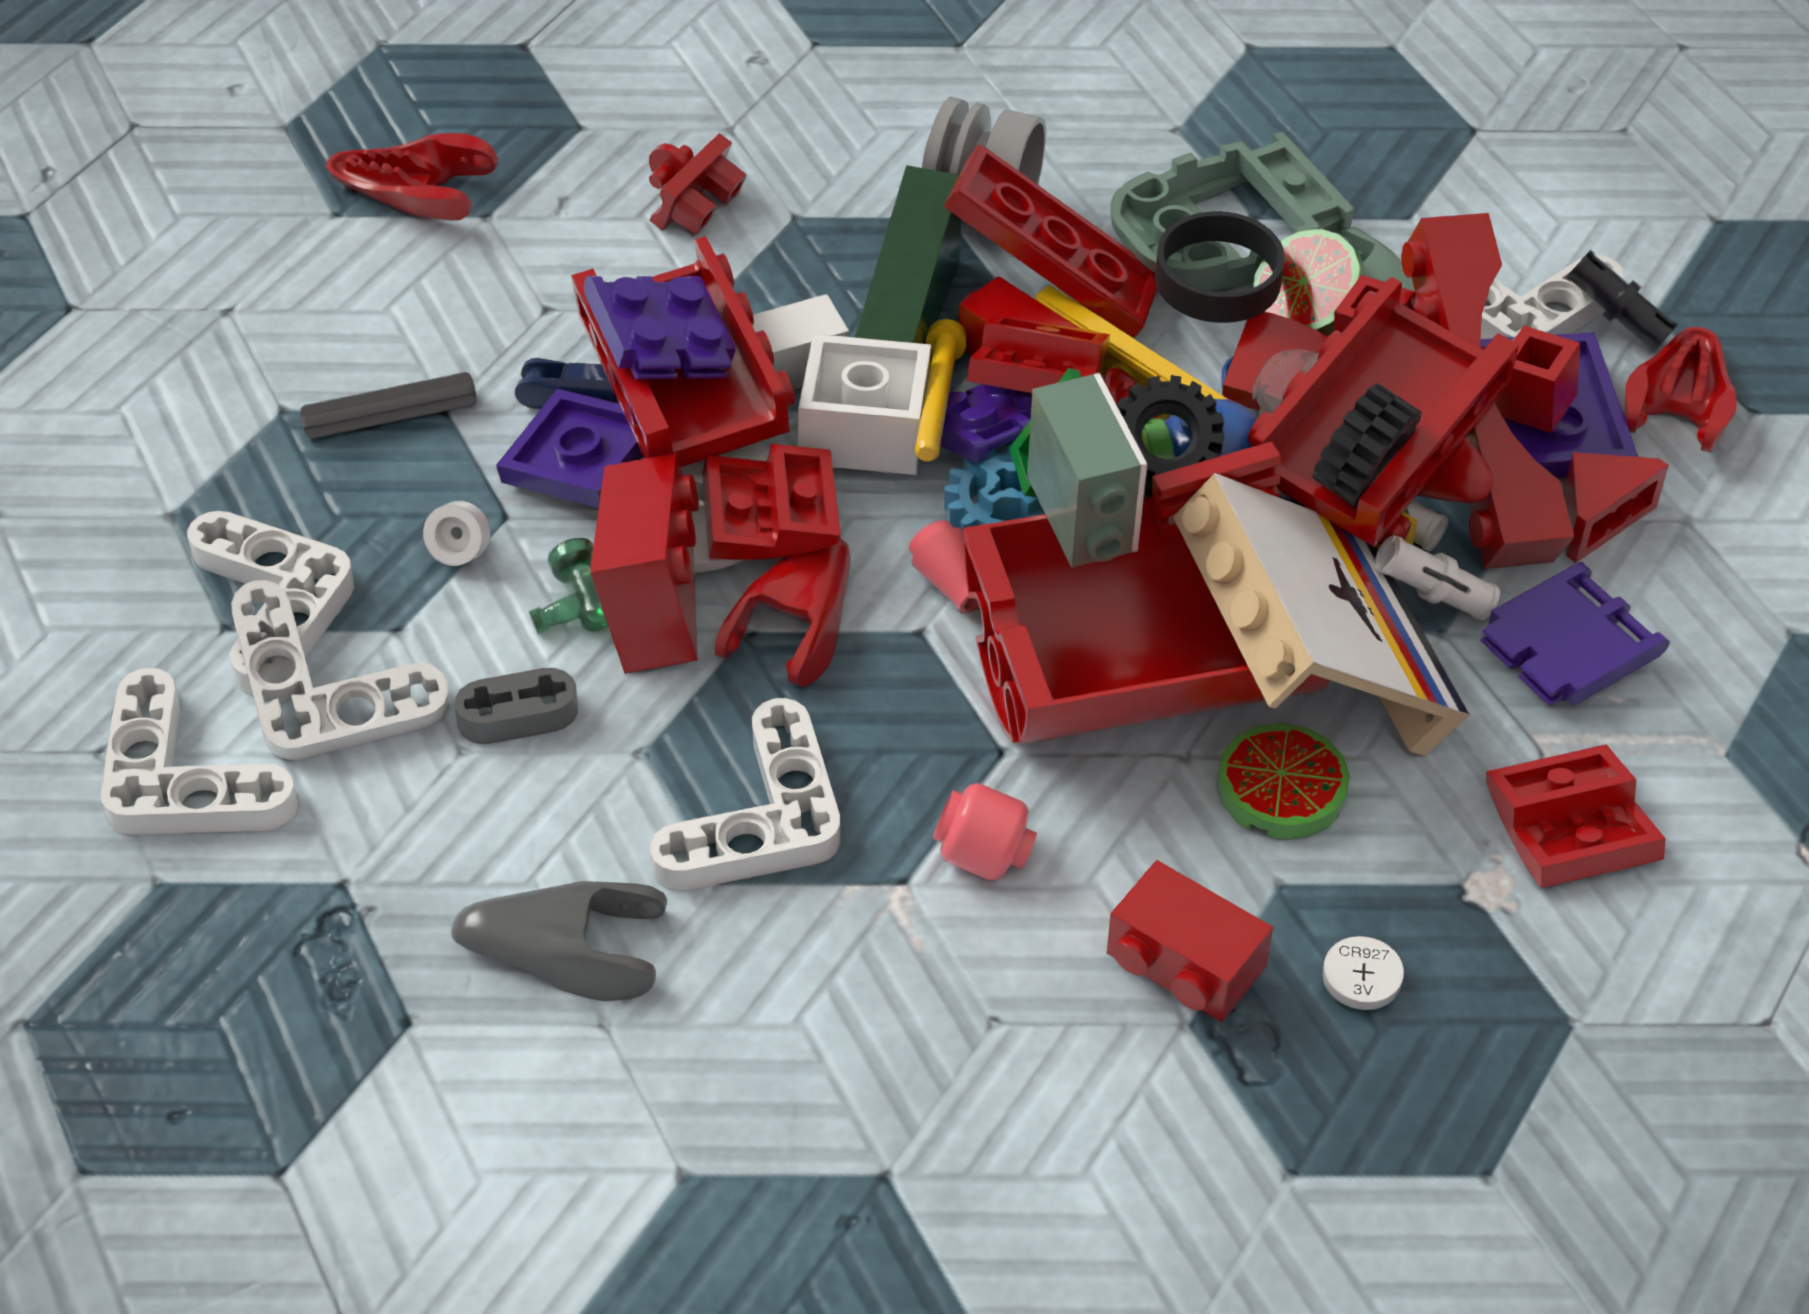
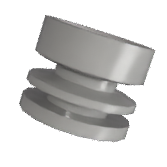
[922,97,1046,184]

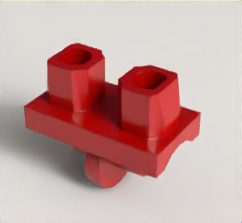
[649,133,747,235]

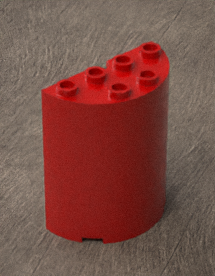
[963,496,1331,744]

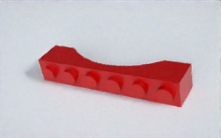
[1401,213,1574,569]

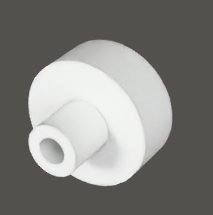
[423,501,490,566]

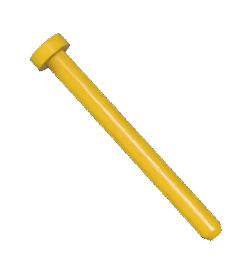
[915,319,967,462]

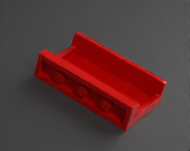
[571,236,795,467]
[1247,277,1519,547]

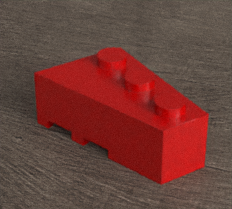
[590,453,699,674]

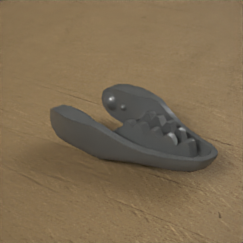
[451,881,668,1001]

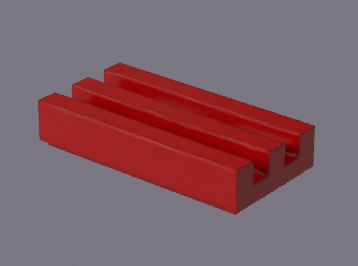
[1152,441,1281,537]

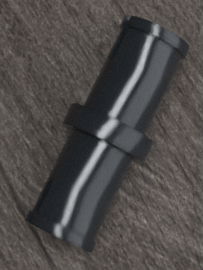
[1566,249,1679,352]

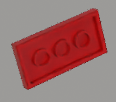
[943,144,1157,338]

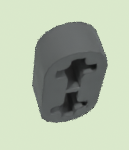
[454,668,578,744]

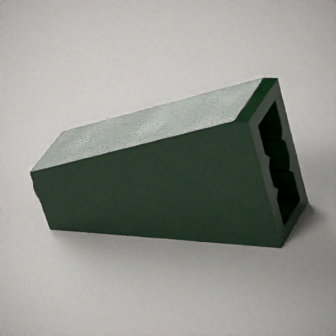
[855,165,961,344]

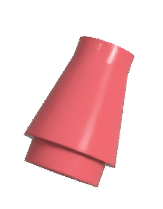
[909,520,979,613]

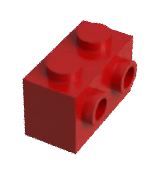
[1106,859,1273,1022]

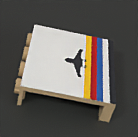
[1173,473,1470,756]

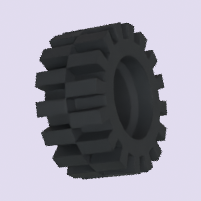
[1117,375,1225,495]
[1312,383,1422,507]

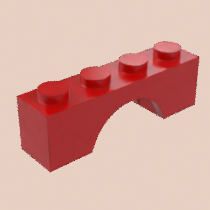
[1334,275,1580,433]

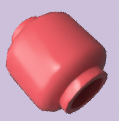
[932,783,1037,881]

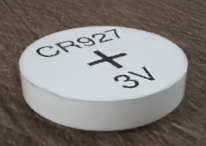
[1323,936,1404,1010]

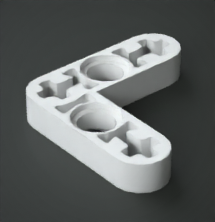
[1480,255,1624,340]
[187,511,355,695]
[231,580,449,760]
[100,668,299,835]
[650,698,841,891]

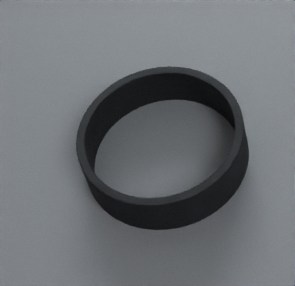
[1155,211,1285,323]

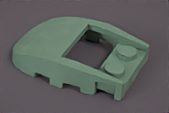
[1110,132,1355,291]

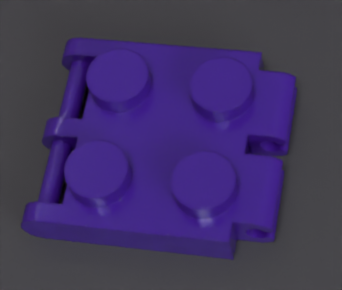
[584,276,736,379]
[940,384,1032,463]
[1480,562,1670,707]

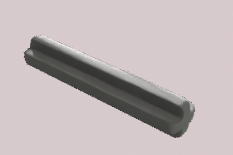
[300,372,477,440]

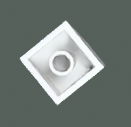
[798,334,931,475]

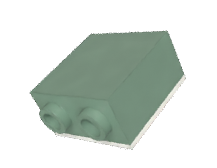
[1027,373,1147,568]

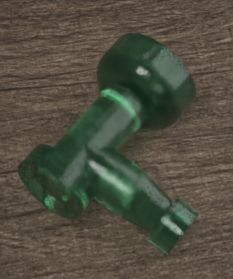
[528,538,608,634]

